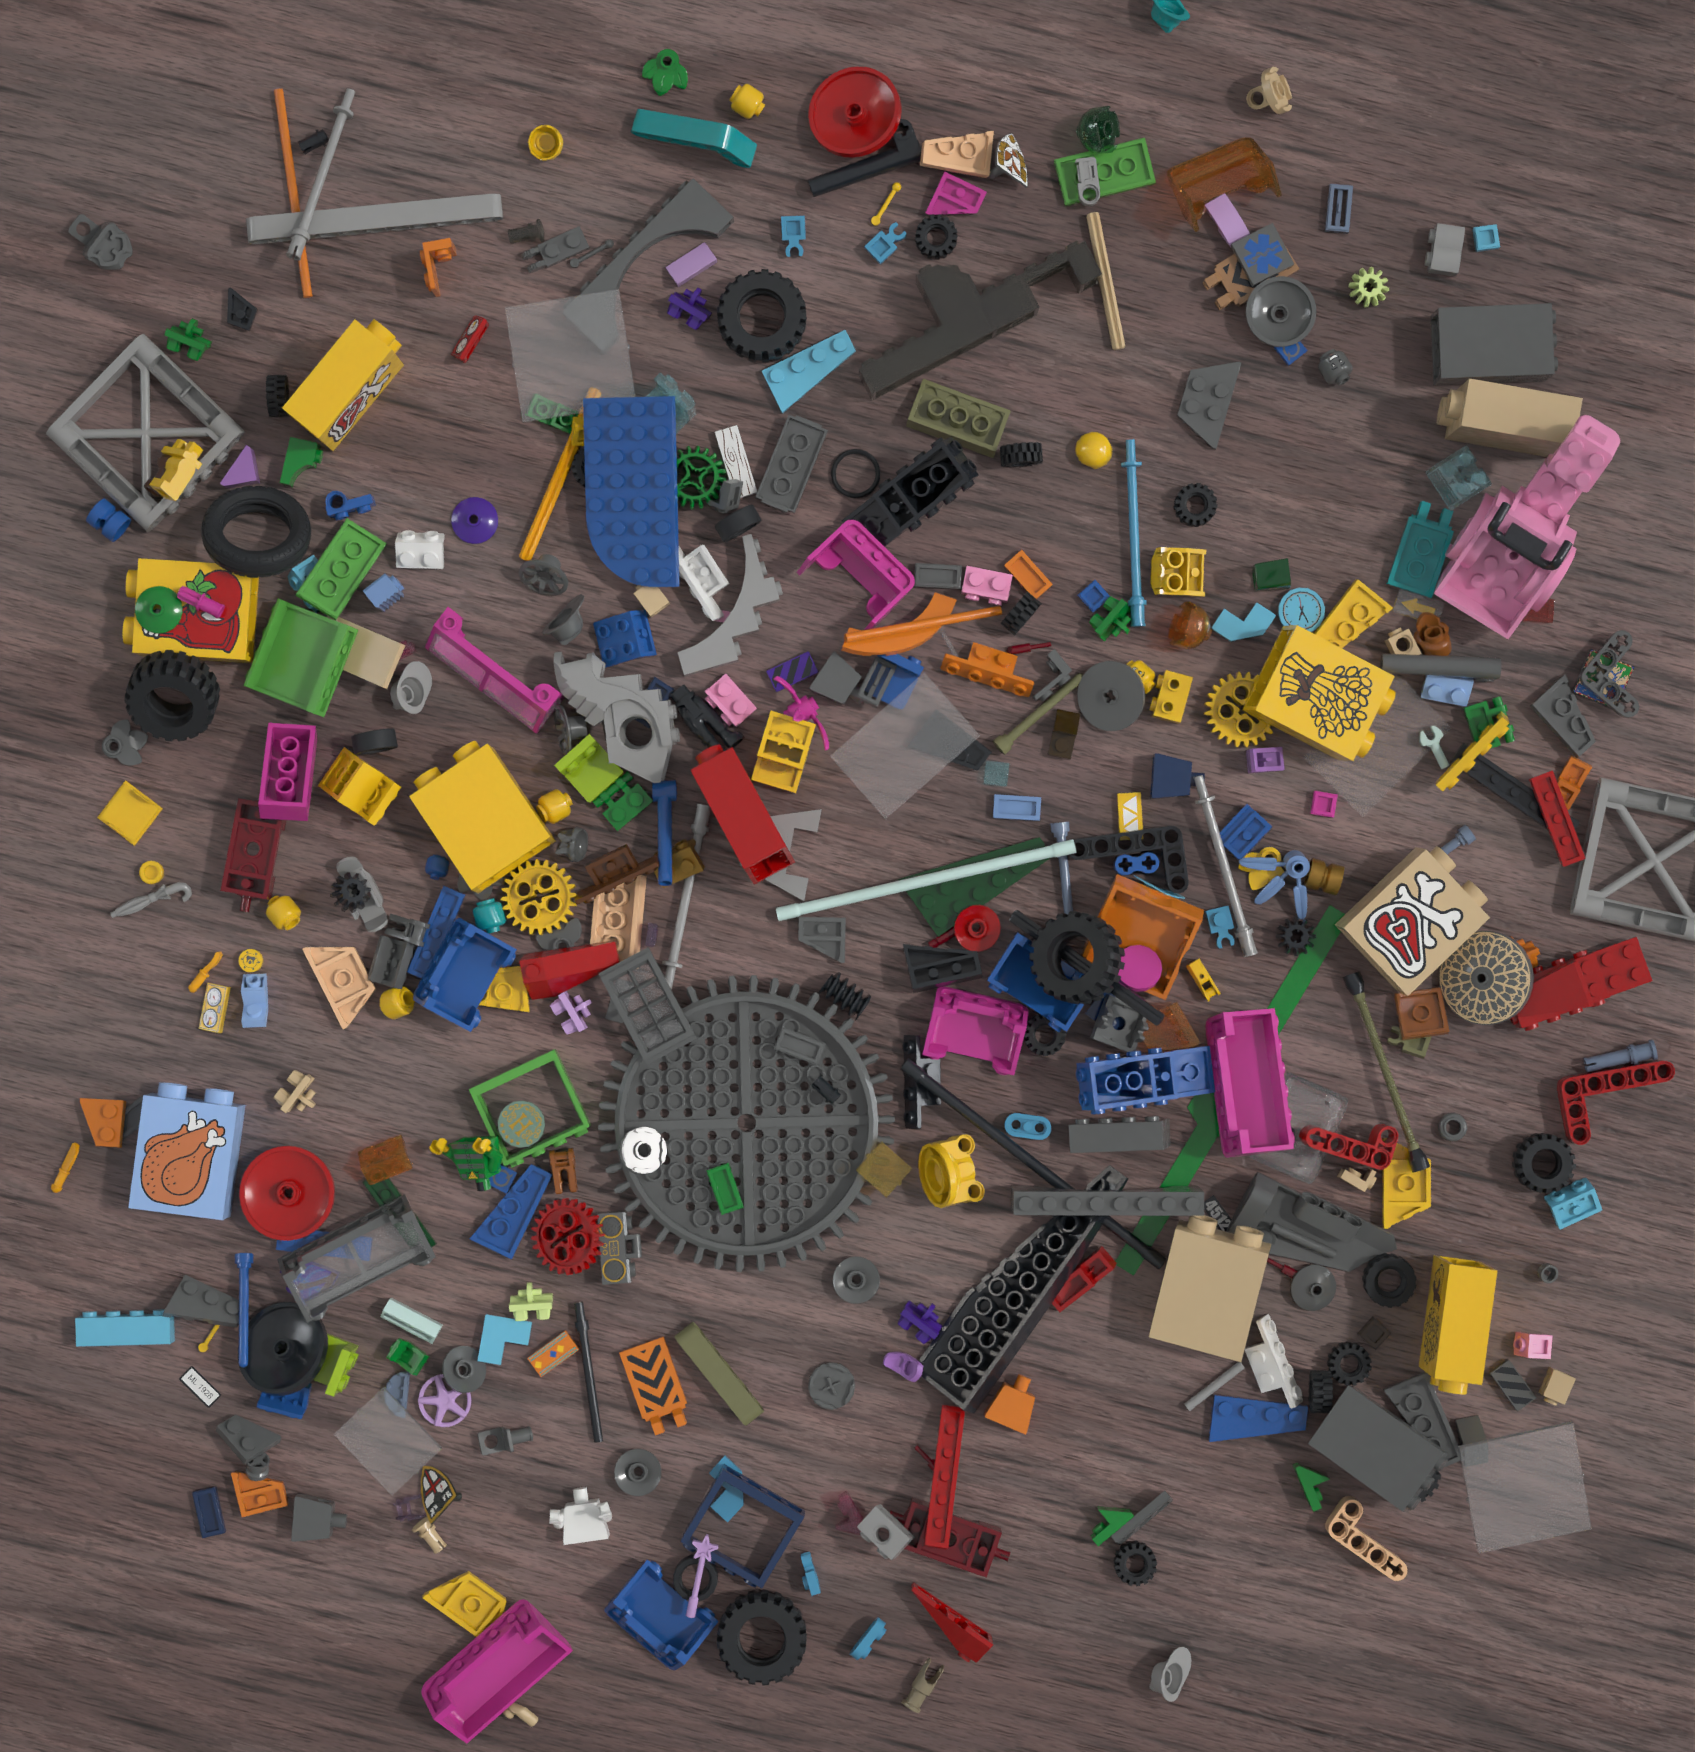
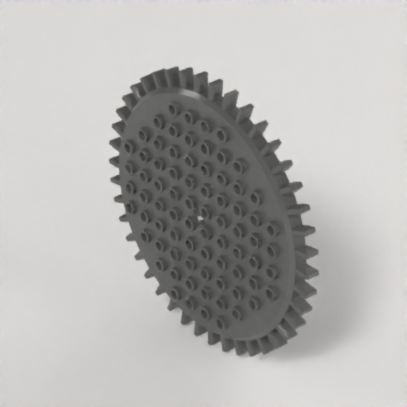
[598,975,895,1272]

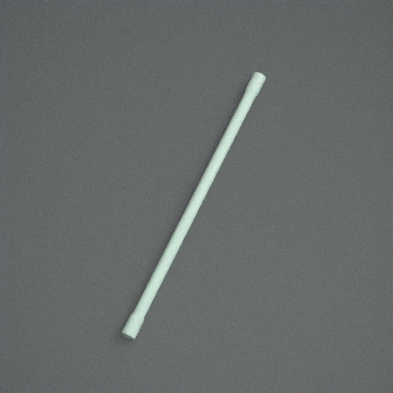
[776,839,1076,921]

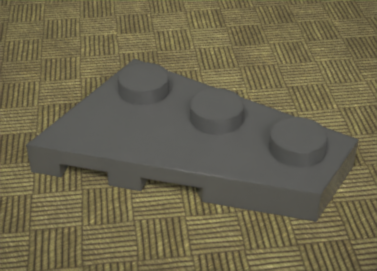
[1530,675,1596,758]
[162,1275,239,1328]

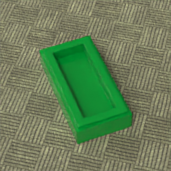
[706,1163,744,1215]

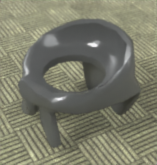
[555,826,588,862]

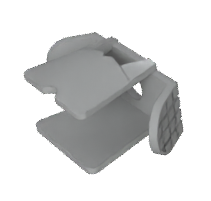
[336,857,388,932]

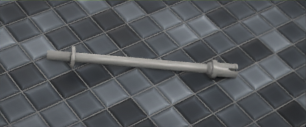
[286,88,355,261]
[1193,775,1258,957]
[662,804,711,989]

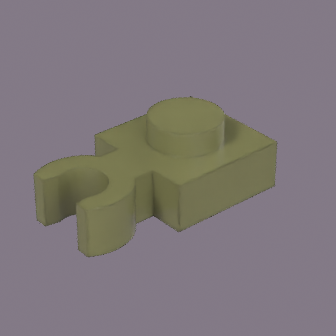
[1387,1026,1432,1059]

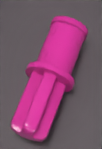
[177,586,225,619]

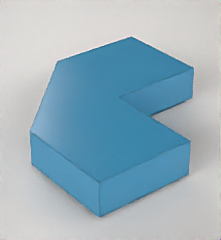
[709,1455,744,1522]

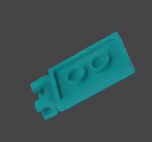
[1386,501,1454,598]

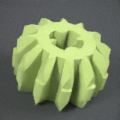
[1348,267,1389,308]

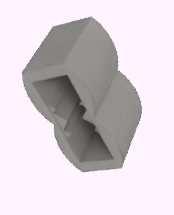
[1424,223,1465,277]

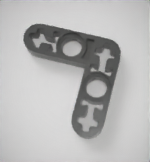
[1579,630,1639,718]

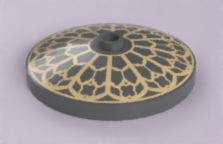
[1439,931,1534,1025]

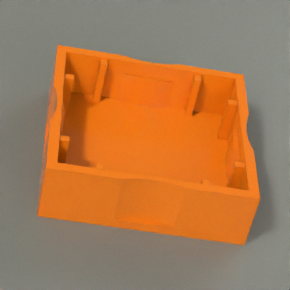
[1081,874,1204,1000]

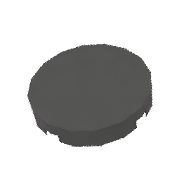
[808,1362,855,1410]

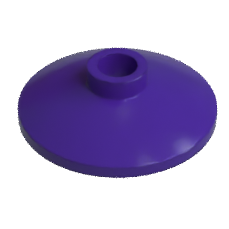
[451,497,498,544]

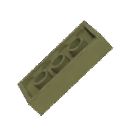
[906,379,1011,458]

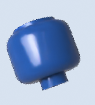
[425,855,450,880]

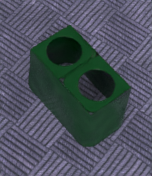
[1252,558,1291,592]

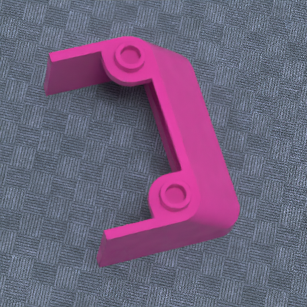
[796,520,915,630]

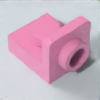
[1513,1332,1553,1359]

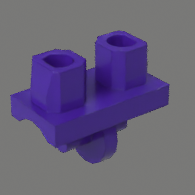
[667,288,712,330]
[898,1301,942,1344]

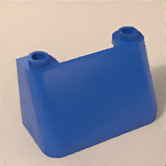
[413,918,517,1032]
[987,932,1084,1032]
[604,1559,719,1670]

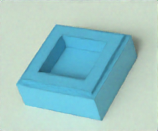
[1472,224,1500,252]

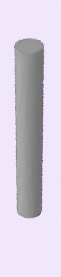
[1184,1362,1245,1411]

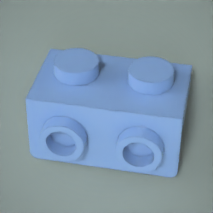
[1420,675,1474,707]

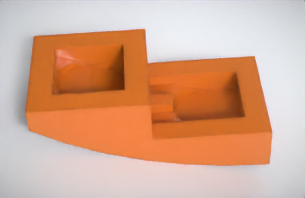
[1557,755,1592,810]

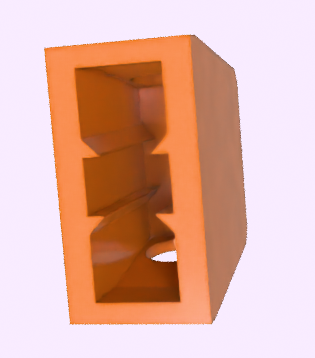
[984,1374,1035,1435]

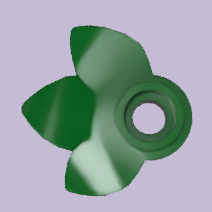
[642,49,688,96]

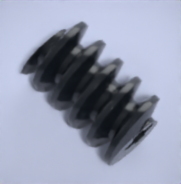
[818,972,871,1021]

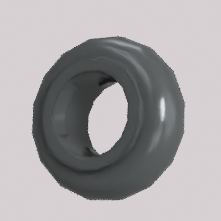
[1438,1113,1467,1142]

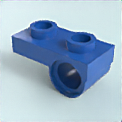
[325,491,376,520]

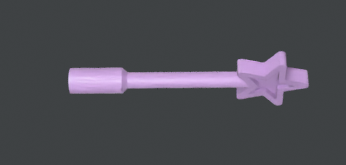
[686,1534,718,1618]

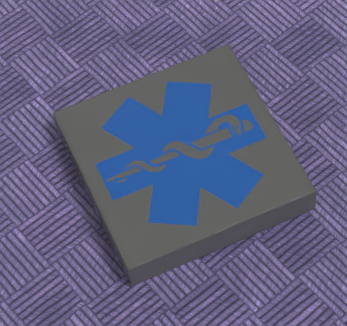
[1230,223,1294,287]

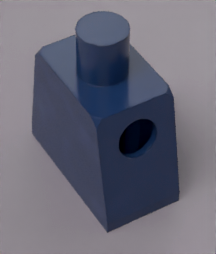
[1150,753,1205,799]

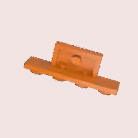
[940,642,1034,697]

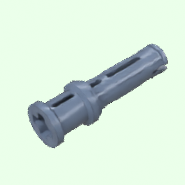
[1583,1039,1658,1073]

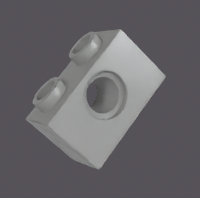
[857,1504,914,1560]

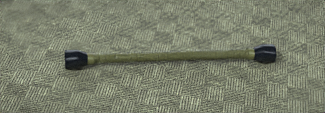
[1343,971,1430,1173]

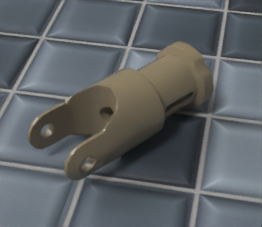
[901,1658,944,1713]

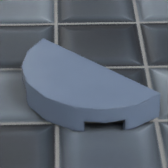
[384,1371,410,1418]

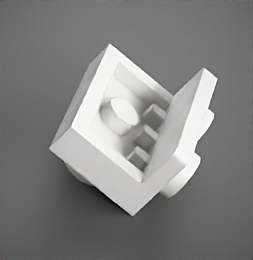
[395,530,445,569]

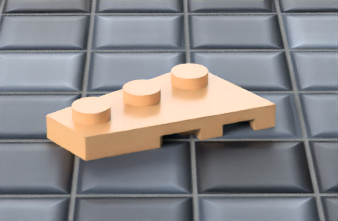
[920,131,994,178]

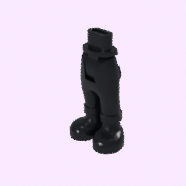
[670,685,745,751]

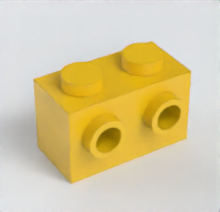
[1149,670,1193,724]

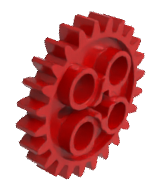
[531,1198,605,1275]

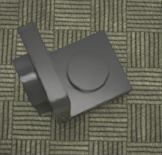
[1032,649,1072,702]

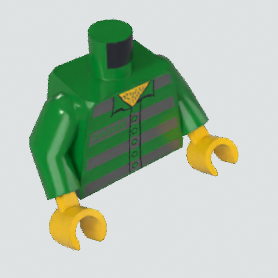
[429,1136,503,1191]

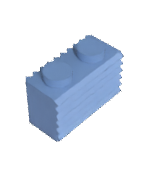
[363,574,405,612]

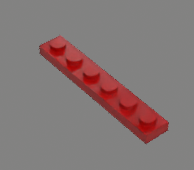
[924,1405,965,1550]

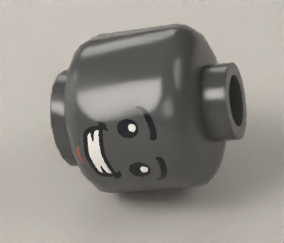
[1318,349,1353,386]

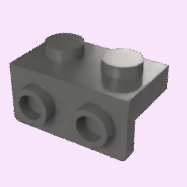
[368,935,415,990]

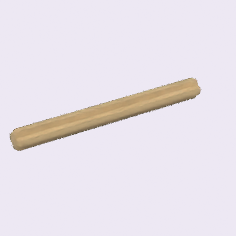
[1086,212,1125,350]

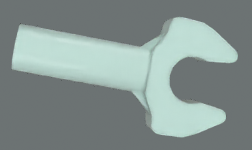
[1419,726,1449,769]

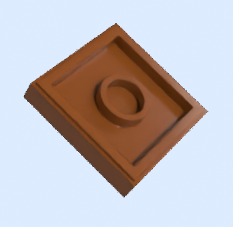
[1394,987,1449,1040]

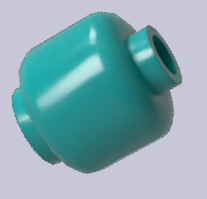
[472,898,506,934]

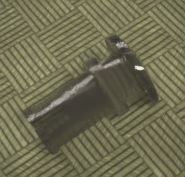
[508,219,545,244]

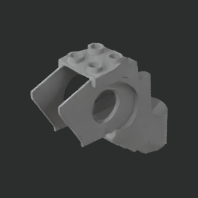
[554,652,680,783]

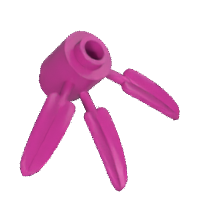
[774,676,829,751]

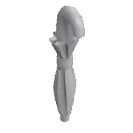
[110,882,192,918]

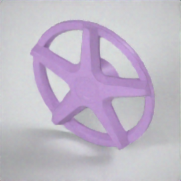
[418,1374,471,1427]

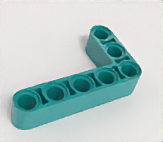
[631,109,757,168]

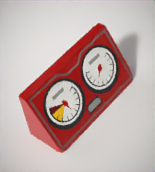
[451,315,489,363]

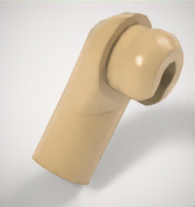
[503,1702,538,1727]

